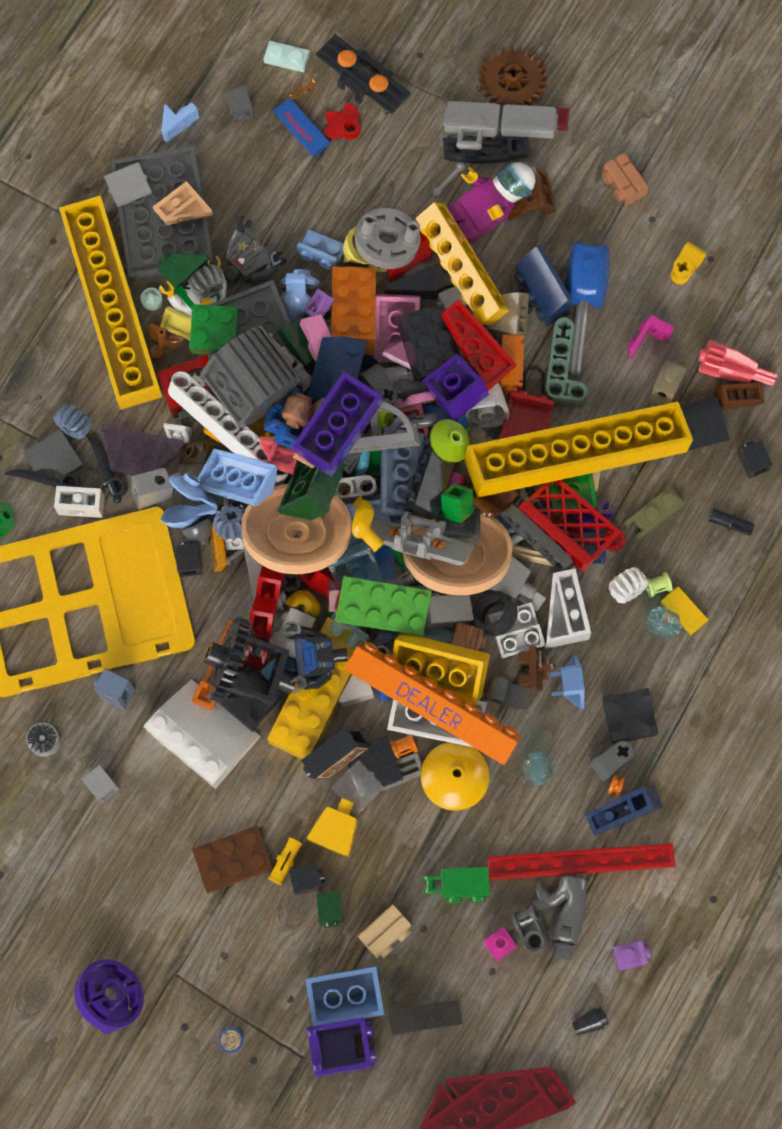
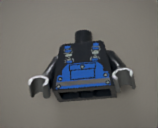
[285,620,348,693]

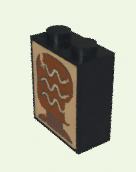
[301,727,370,779]

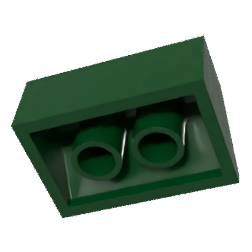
[157,252,209,288]
[277,462,346,521]

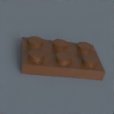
[192,825,273,894]

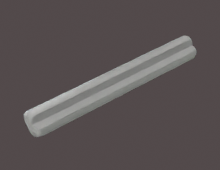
[568,300,589,376]

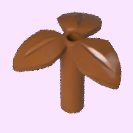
[148,323,184,360]

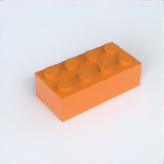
[330,266,376,355]

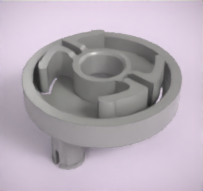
[354,208,420,269]

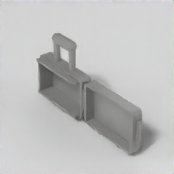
[443,101,558,150]

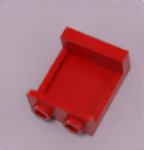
[499,390,554,439]

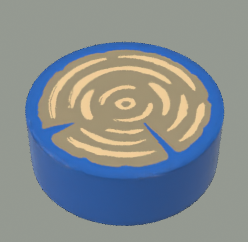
[219,1028,243,1053]

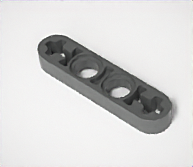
[501,504,574,572]

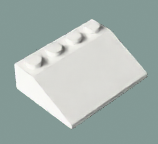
[144,679,260,789]

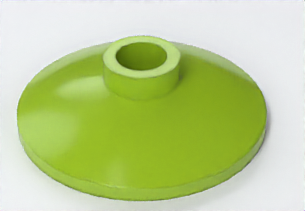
[430,419,470,463]

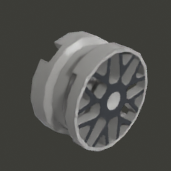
[26,723,61,757]

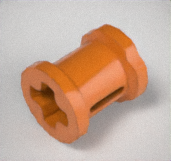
[389,734,418,760]

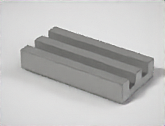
[382,752,422,791]

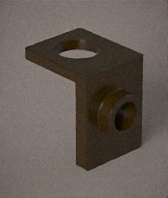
[180,441,223,465]

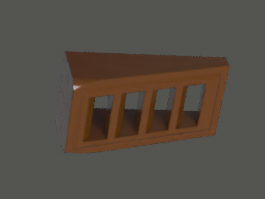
[715,382,765,410]

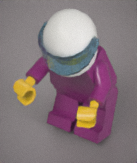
[438,162,535,251]

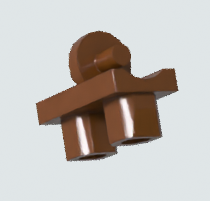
[518,646,556,691]

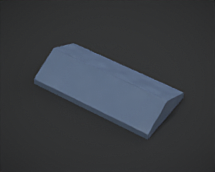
[380,426,424,519]

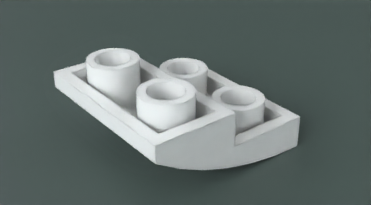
[488,602,546,658]

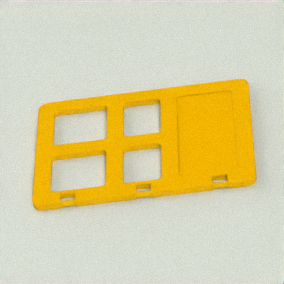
[0,507,195,698]

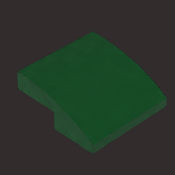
[277,314,314,367]

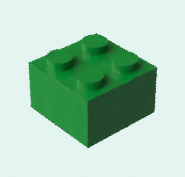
[189,304,239,355]

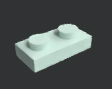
[264,41,310,72]

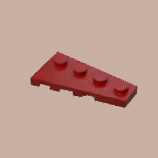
[441,299,517,391]

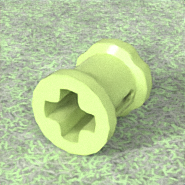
[646,572,673,598]

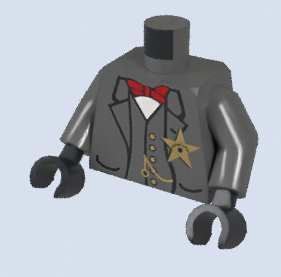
[223,215,287,284]

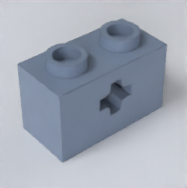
[93,669,135,710]

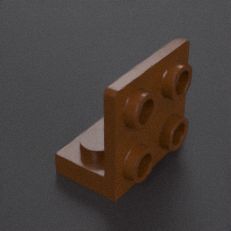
[507,166,556,221]

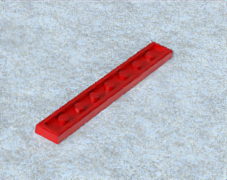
[487,843,675,881]

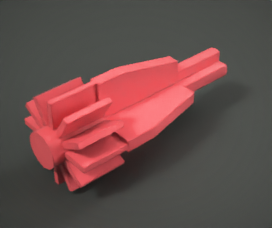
[698,340,777,386]

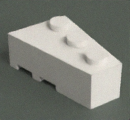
[545,569,591,649]

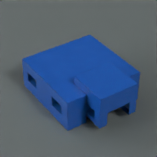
[264,398,304,450]

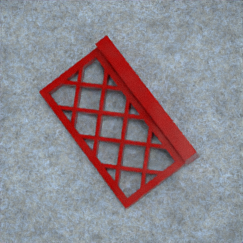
[519,480,621,573]

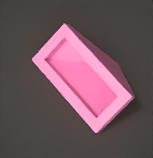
[381,340,411,370]

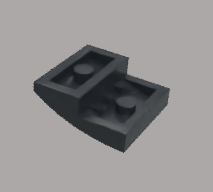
[680,397,730,451]
[347,736,403,798]

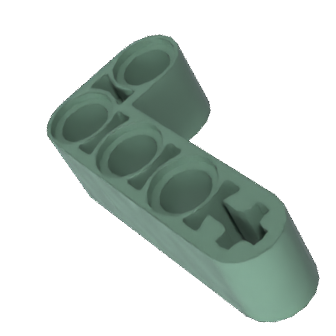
[545,317,588,408]

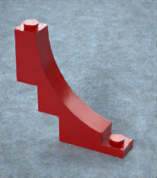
[242,565,285,670]

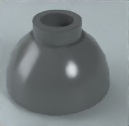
[182,518,212,546]

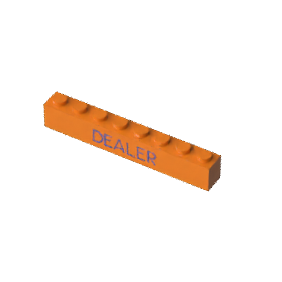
[344,641,521,765]

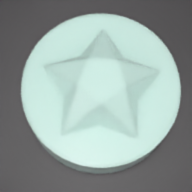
[140,288,163,311]

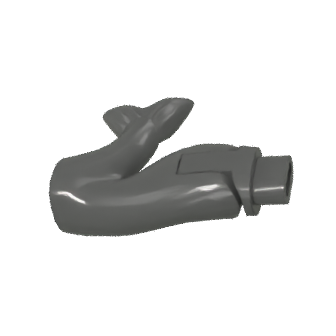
[532,876,587,960]

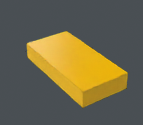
[661,586,708,636]

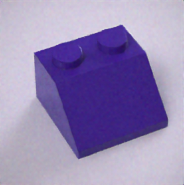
[422,354,489,421]

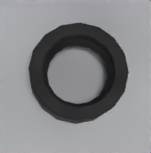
[472,591,517,637]

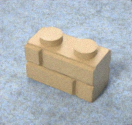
[358,904,412,959]

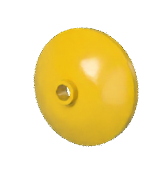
[420,742,490,811]

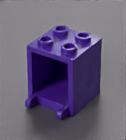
[307,1017,377,1078]

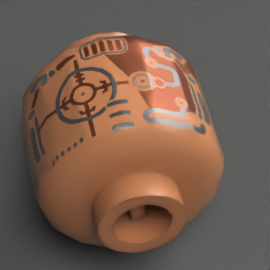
[281,393,315,429]

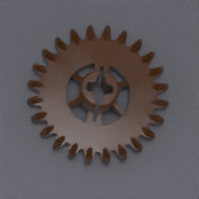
[478,45,548,106]

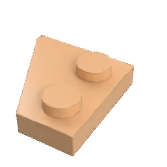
[153,181,213,225]

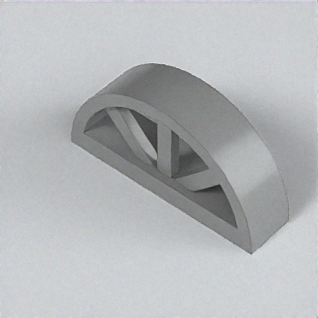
[348,402,421,454]

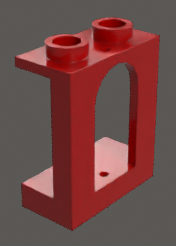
[157,355,216,419]

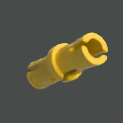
[268,837,302,886]

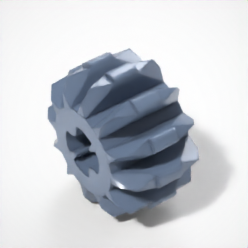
[53,404,93,440]
[213,504,246,541]

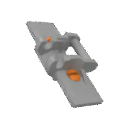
[370,511,474,566]

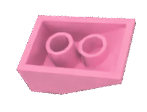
[373,294,421,363]

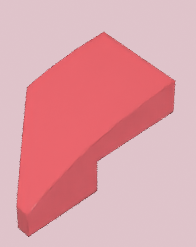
[259,436,299,475]

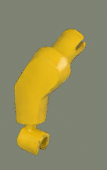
[352,495,385,552]

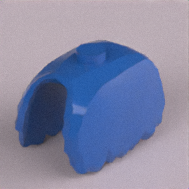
[565,241,610,309]

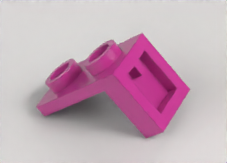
[627,315,674,359]

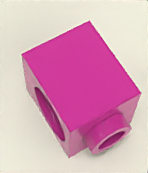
[484,927,517,962]

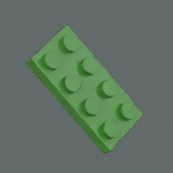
[335,576,432,636]

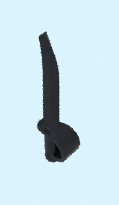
[86,433,128,504]
[4,469,82,488]

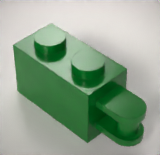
[423,867,490,904]

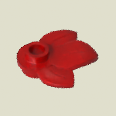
[323,103,361,140]

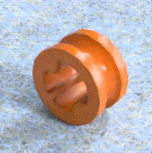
[608,774,625,797]

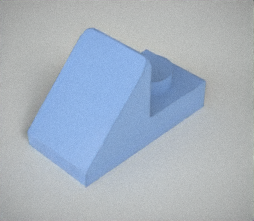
[162,102,199,143]

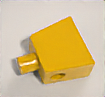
[307,798,358,858]

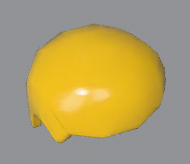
[285,590,321,619]

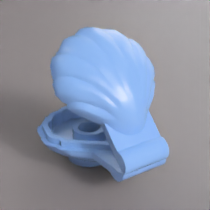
[280,269,321,322]
[160,472,218,528]

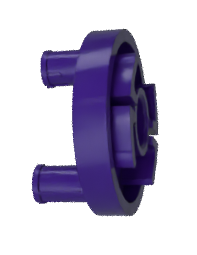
[74,959,144,1035]

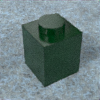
[316,892,343,928]

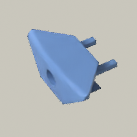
[549,655,585,709]

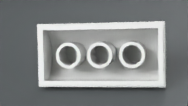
[387,699,487,747]

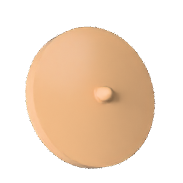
[242,484,352,574]
[403,514,512,595]

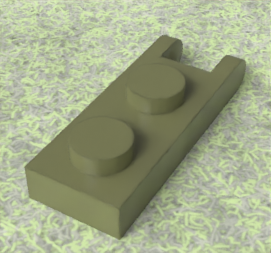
[624,487,684,541]

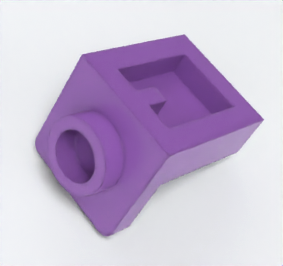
[304,289,335,327]
[613,940,650,971]

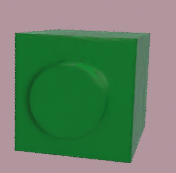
[441,484,473,523]

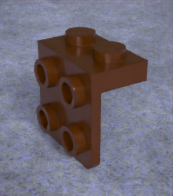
[460,482,520,518]

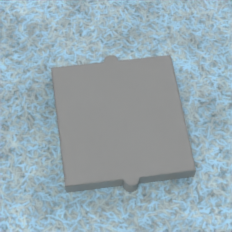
[104,162,152,207]

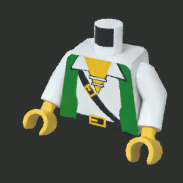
[159,256,227,316]

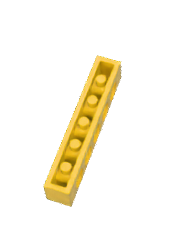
[416,202,510,326]

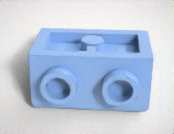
[297,229,344,269]

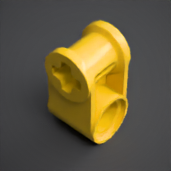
[670,241,707,285]

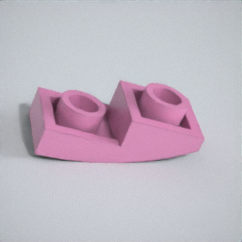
[300,314,331,363]

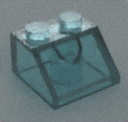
[328,539,385,582]

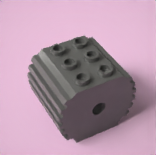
[200,325,301,428]

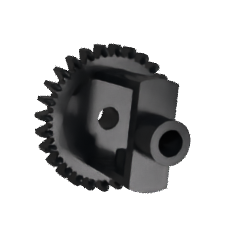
[204,617,298,706]

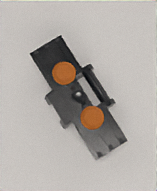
[316,34,411,115]

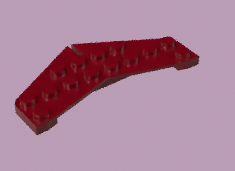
[419,1067,577,1129]

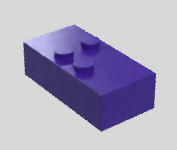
[293,372,383,477]

